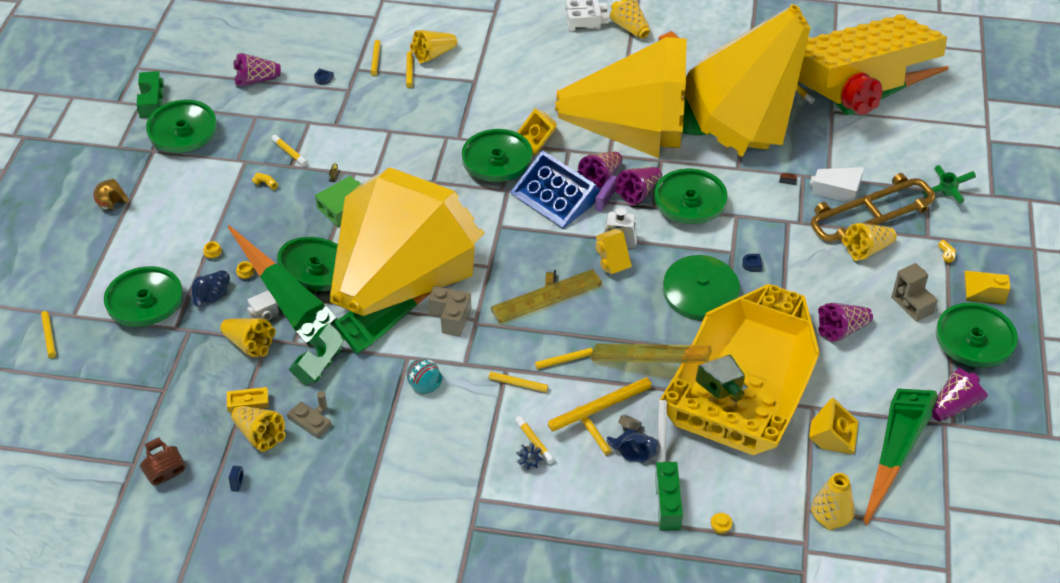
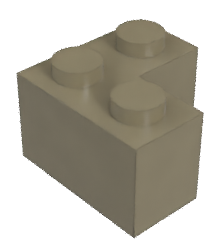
[891,263,938,322]
[428,286,472,337]

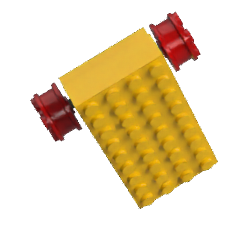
[798,14,947,115]

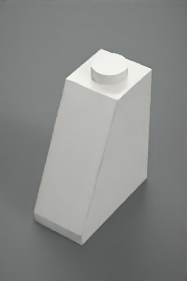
[809,167,864,203]

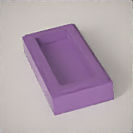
[595,175,617,212]

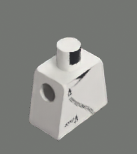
[603,207,638,249]

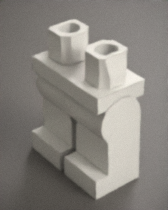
[565,0,610,31]

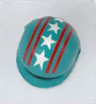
[406,358,442,394]

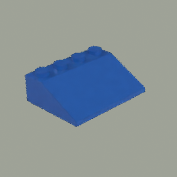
[510,150,600,229]

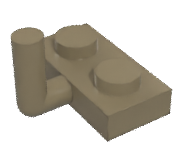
[287,391,332,439]

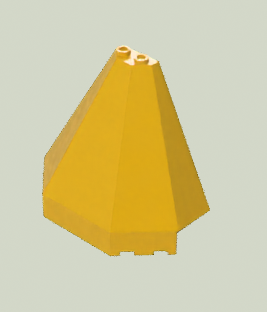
[685,4,811,157]
[555,37,687,158]
[330,167,485,316]

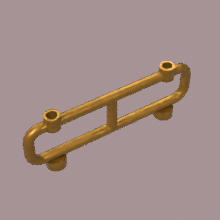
[811,173,935,243]

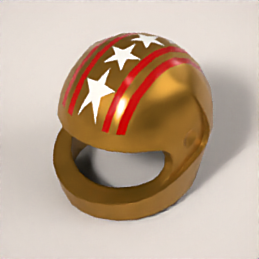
[93,178,130,210]

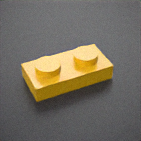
[227,387,269,412]

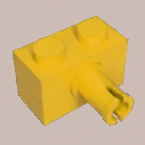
[595,229,632,274]

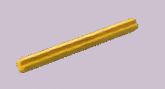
[547,377,652,432]

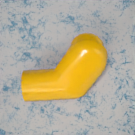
[252,172,278,190]
[938,240,956,263]

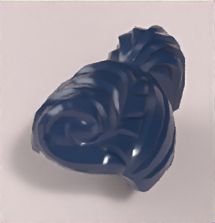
[192,270,230,306]
[607,429,659,463]

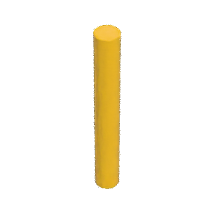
[370,40,381,76]
[406,51,413,88]
[41,311,56,358]
[535,348,593,370]
[488,371,548,393]
[576,406,612,455]

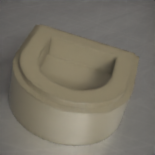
[618,414,642,430]

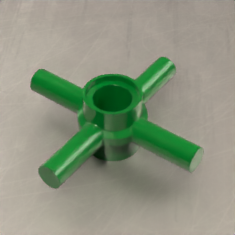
[922,165,976,204]

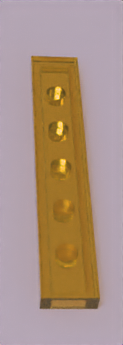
[491,269,602,324]
[590,343,712,364]

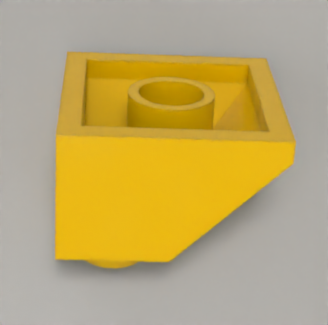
[517,108,557,155]
[964,271,1010,305]
[809,398,858,454]

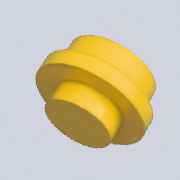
[203,241,222,259]
[236,261,255,279]
[710,513,732,534]

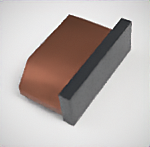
[779,173,797,185]

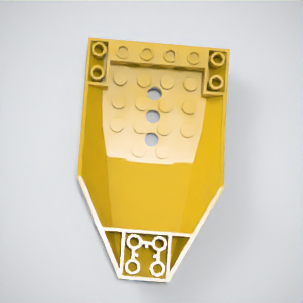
[658,284,820,455]

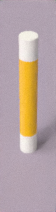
[796,83,815,104]
[271,135,308,167]
[515,416,555,464]

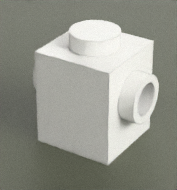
[247,290,279,321]

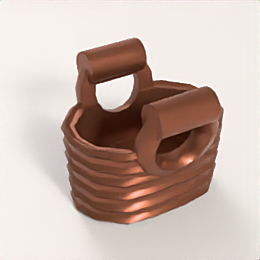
[140,437,186,485]

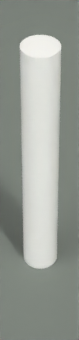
[657,400,667,462]

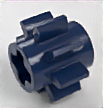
[516,442,543,470]

